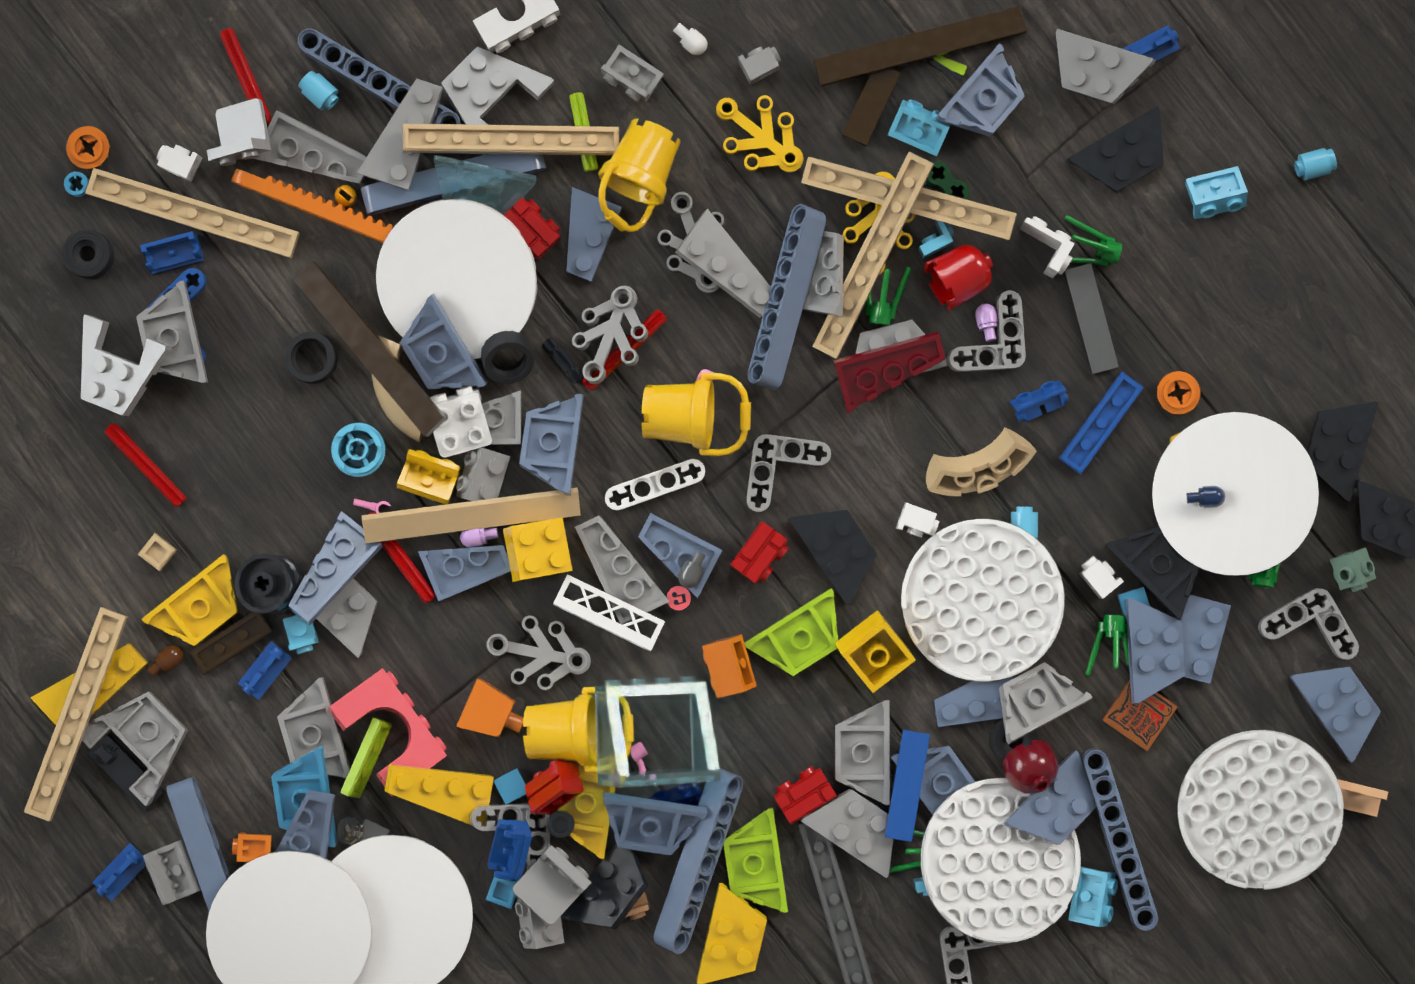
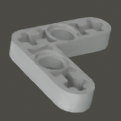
[946,290,1026,372]
[746,434,831,512]
[1258,588,1359,660]
[470,803,550,873]
[940,926,1009,984]

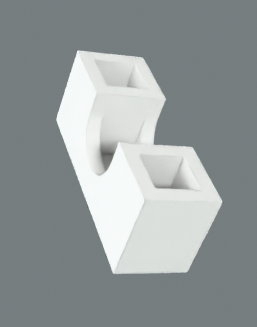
[473,0,560,54]

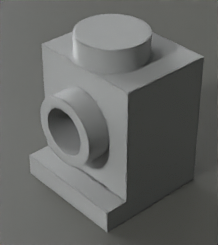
[738,47,781,85]

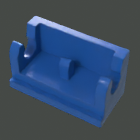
[140,231,204,274]
[487,819,532,881]

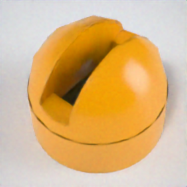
[335,185,357,207]

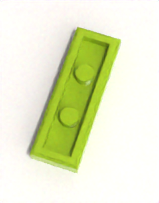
[340,718,392,798]

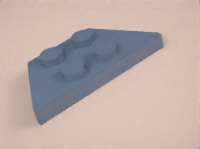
[935,43,1025,136]
[400,294,488,389]
[519,394,584,496]
[1125,599,1185,703]
[1289,667,1381,763]
[890,745,975,816]
[1003,750,1096,845]
[603,792,707,855]

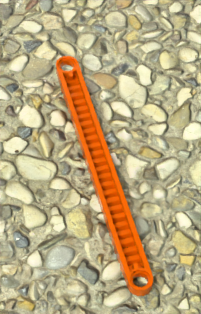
[231,169,394,243]

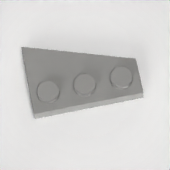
[802,231,844,317]
[482,390,522,445]

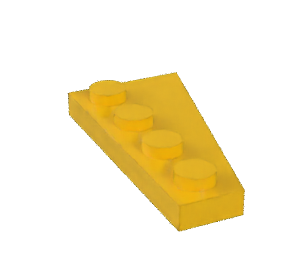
[31,644,148,725]
[385,764,494,826]

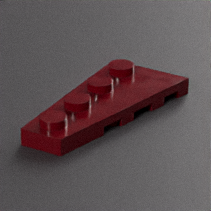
[833,331,945,413]

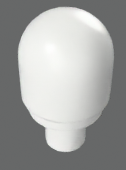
[673,23,707,55]

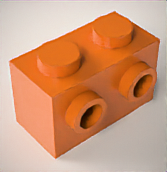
[702,634,757,698]

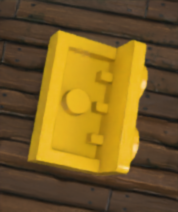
[397,449,460,504]

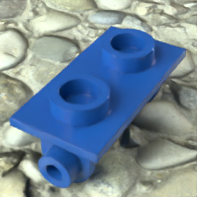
[1122,25,1181,62]
[1009,380,1069,422]
[238,641,293,700]
[92,843,146,901]

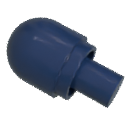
[1186,486,1225,508]

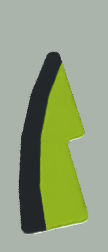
[927,55,967,80]

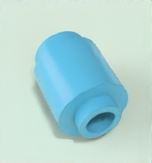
[298,71,339,110]
[1294,148,1337,181]
[1011,507,1038,538]

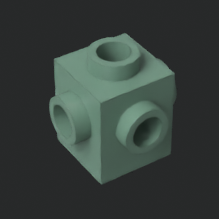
[1330,548,1376,592]

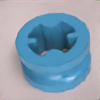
[64,171,89,197]

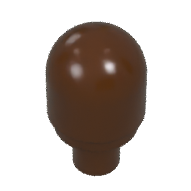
[147,645,183,677]

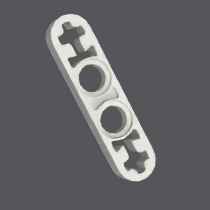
[605,459,705,510]

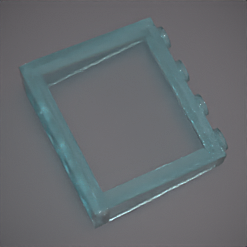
[595,676,720,788]

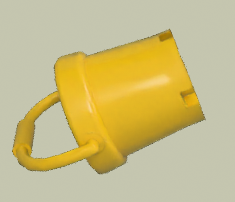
[598,119,680,232]
[642,373,751,456]
[523,686,634,773]

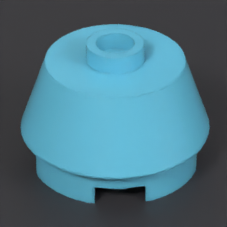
[331,423,385,477]

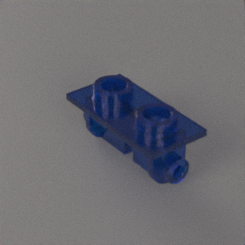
[647,779,703,806]

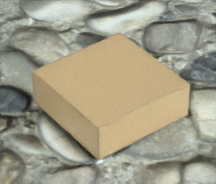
[138,533,177,571]

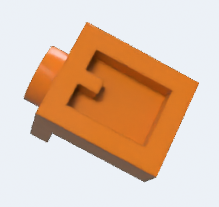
[232,832,272,862]

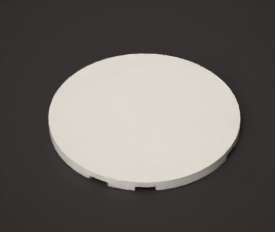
[376,199,537,359]
[1152,412,1319,576]
[901,519,1065,682]
[1178,730,1344,890]
[921,778,1081,943]
[331,835,473,984]
[206,851,372,984]

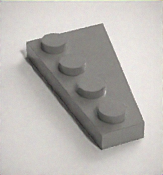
[357,78,443,191]
[253,110,367,184]
[675,209,771,318]
[575,515,670,624]

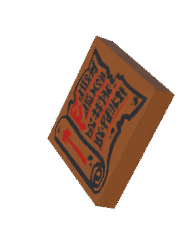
[1102,679,1177,751]

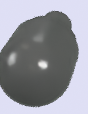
[678,551,706,588]

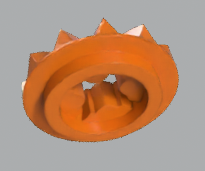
[66,126,110,170]
[1157,371,1200,414]

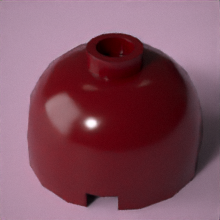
[1002,740,1059,794]

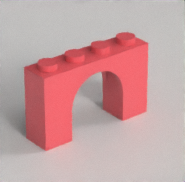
[327,668,447,797]

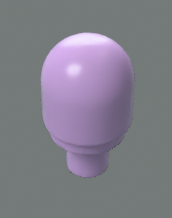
[975,304,998,342]
[460,527,498,548]

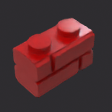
[504,198,561,260]
[730,521,789,584]
[525,759,584,815]
[773,766,837,824]

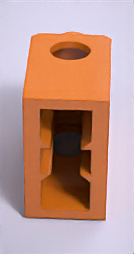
[457,678,524,737]

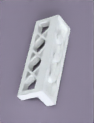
[553,574,665,652]

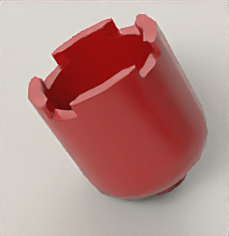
[924,244,993,311]

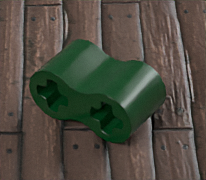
[925,161,969,199]

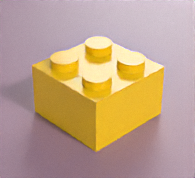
[503,517,572,582]
[835,610,916,693]

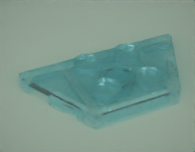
[434,155,537,215]

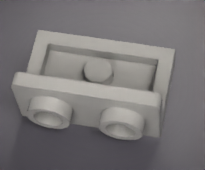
[601,45,664,102]
[456,447,510,501]
[143,839,201,905]
[515,896,564,949]

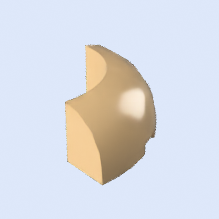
[372,336,423,442]
[926,428,1037,496]

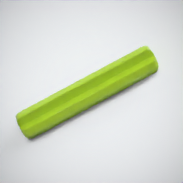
[569,92,598,172]

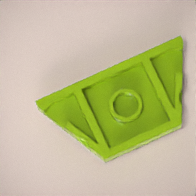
[745,588,838,676]
[724,807,788,913]

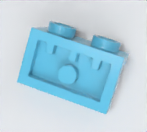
[888,100,950,156]
[1185,166,1248,219]
[1068,867,1118,927]

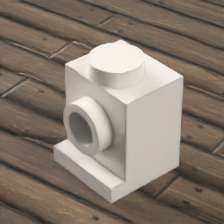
[157,145,202,182]
[896,503,939,538]
[1079,556,1124,599]

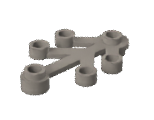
[657,192,724,293]
[572,286,648,384]
[487,615,591,690]

